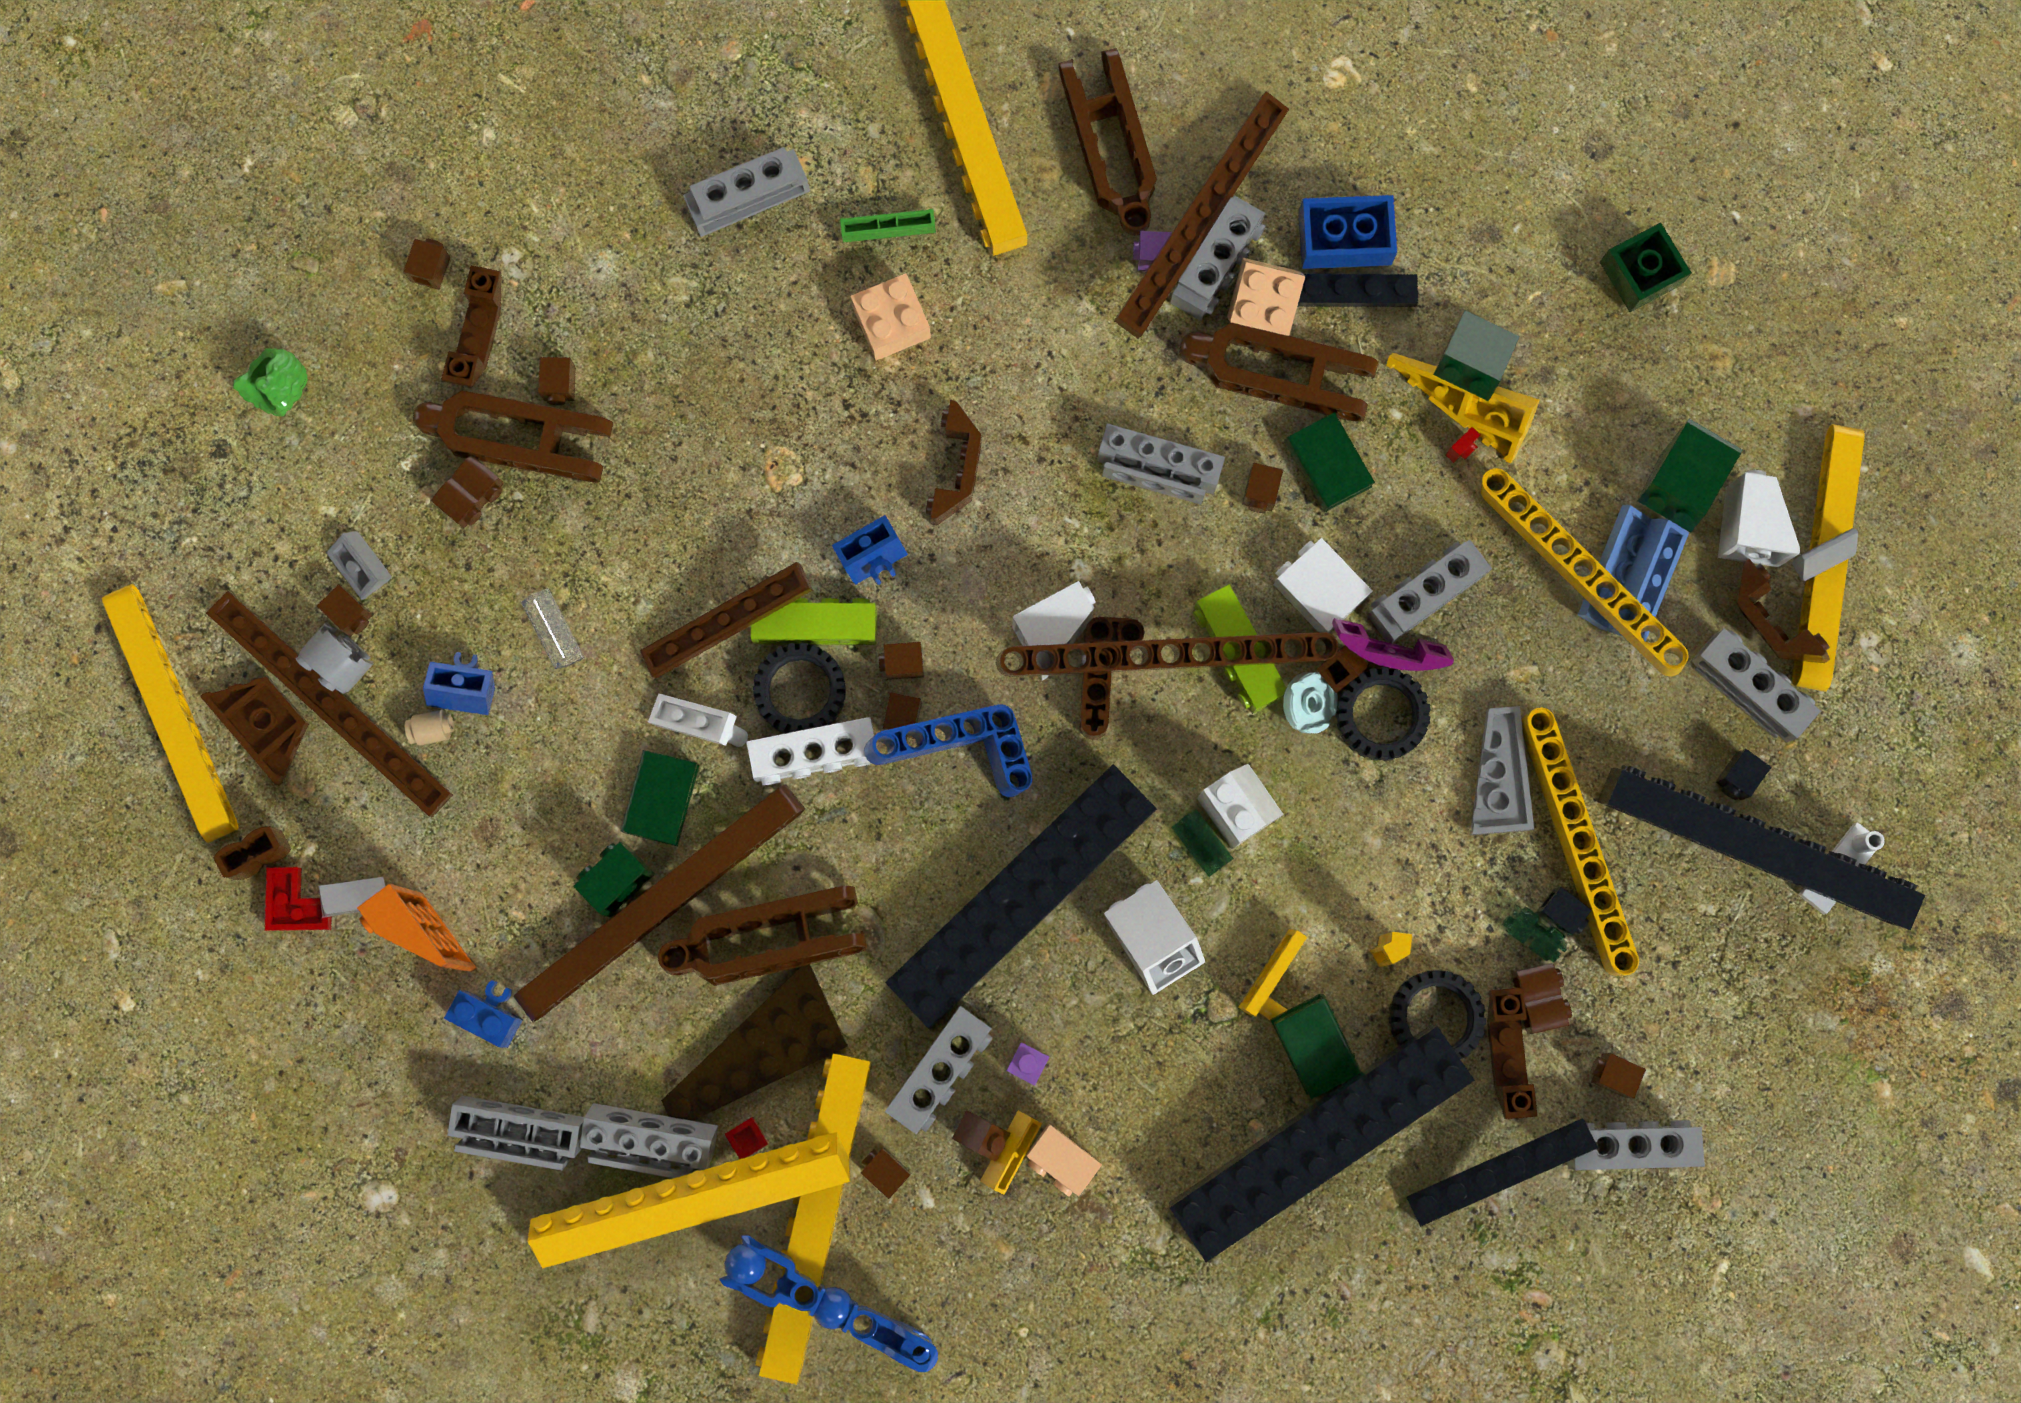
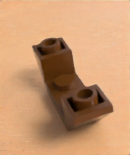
[441,265,502,387]
[926,400,982,525]
[1737,559,1830,664]
[1487,988,1538,1119]

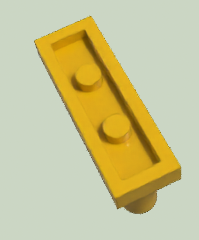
[1238,929,1307,1020]

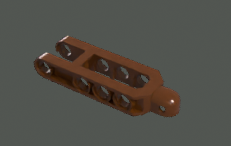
[1058,48,1157,236]
[1179,323,1378,422]
[413,390,613,483]
[658,886,867,986]

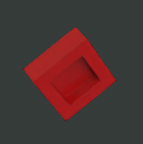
[1445,427,1481,463]
[725,1117,769,1159]

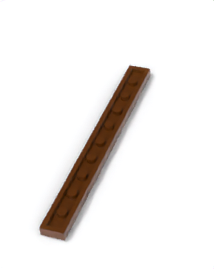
[1114,91,1289,339]
[206,591,453,818]

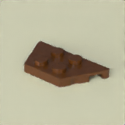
[200,677,309,786]

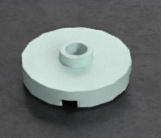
[1283,672,1338,733]

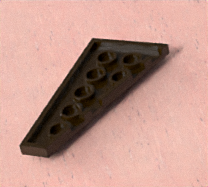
[661,964,848,1121]

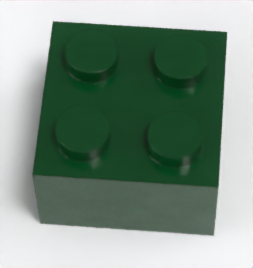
[1600,222,1692,312]
[573,842,655,917]

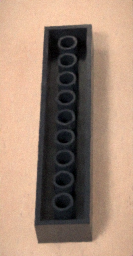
[885,764,1157,1029]
[1597,765,1926,930]
[1169,1024,1475,1262]

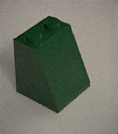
[1637,418,1743,533]

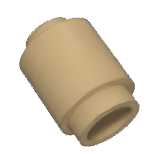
[405,709,455,746]

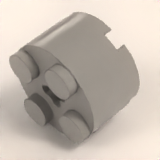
[296,623,374,694]

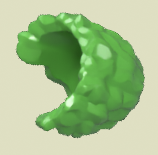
[233,348,308,417]

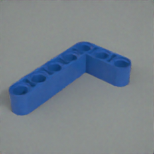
[864,704,1033,797]

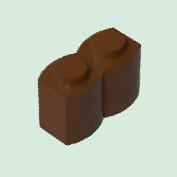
[431,455,504,528]
[213,826,291,880]
[1512,963,1572,1034]

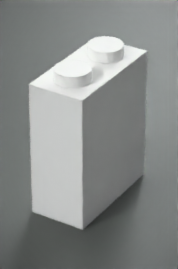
[1274,538,1373,633]

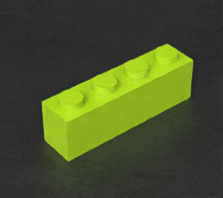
[1193,584,1287,714]
[751,598,877,645]

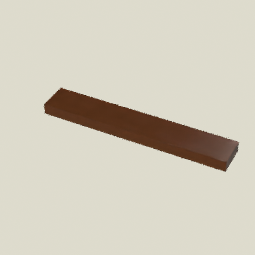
[640,562,813,679]

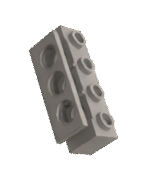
[683,147,810,237]
[1171,195,1266,321]
[1097,423,1225,505]
[1367,540,1492,643]
[1691,628,1821,743]
[885,1006,993,1134]
[447,1095,584,1171]
[580,1103,718,1178]
[1567,1120,1705,1170]

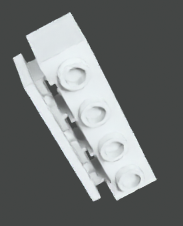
[746,717,877,785]

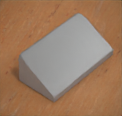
[1792,528,1858,581]
[326,531,392,600]
[318,877,385,917]

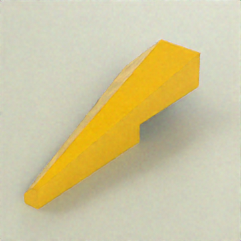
[1386,353,1540,464]

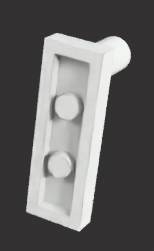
[648,693,748,747]
[1798,822,1884,915]

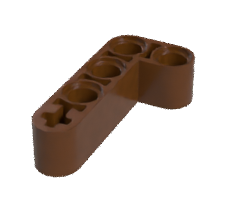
[1080,617,1145,740]

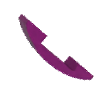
[1332,618,1454,671]

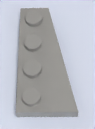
[1470,706,1534,835]

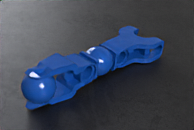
[719,1235,938,1372]

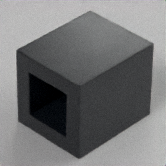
[1716,749,1772,800]
[1535,887,1592,937]

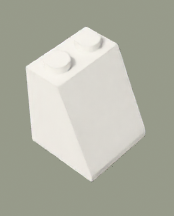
[1718,470,1800,567]
[1012,581,1096,681]
[1197,764,1284,850]
[1104,880,1205,995]

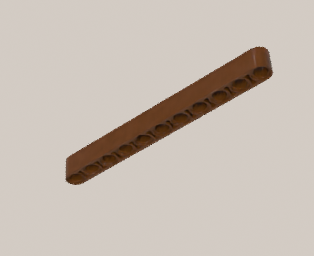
[996,632,1338,677]
[513,784,806,1022]

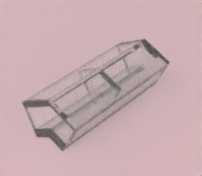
[521,588,585,669]

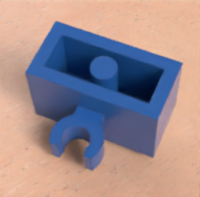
[832,515,908,585]
[423,652,495,715]
[444,980,523,1048]

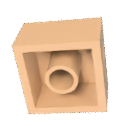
[1227,258,1305,336]
[850,273,931,361]
[1026,1123,1102,1197]

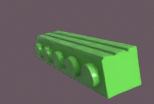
[840,209,936,243]

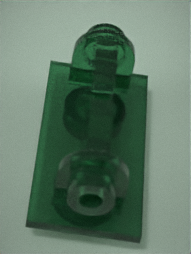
[1171,809,1233,877]
[1502,904,1567,963]

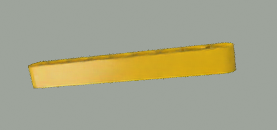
[1792,424,1865,692]
[1481,468,1689,676]
[102,584,239,843]
[1521,707,1639,976]

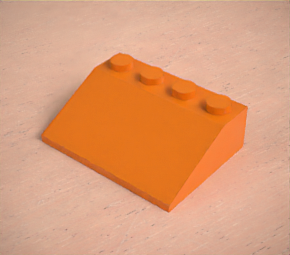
[357,884,476,972]

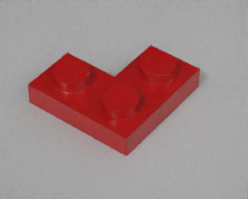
[264,867,332,931]

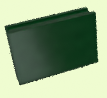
[1284,412,1375,512]
[620,750,700,847]
[1270,994,1361,1099]

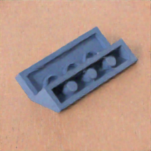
[1578,505,1689,641]

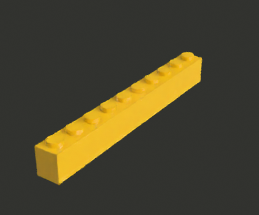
[898,0,1027,256]
[755,1053,872,1385]
[527,1132,850,1269]

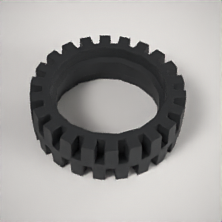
[753,643,846,734]
[1336,667,1431,761]
[1389,970,1486,1059]

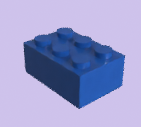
[1298,195,1397,269]

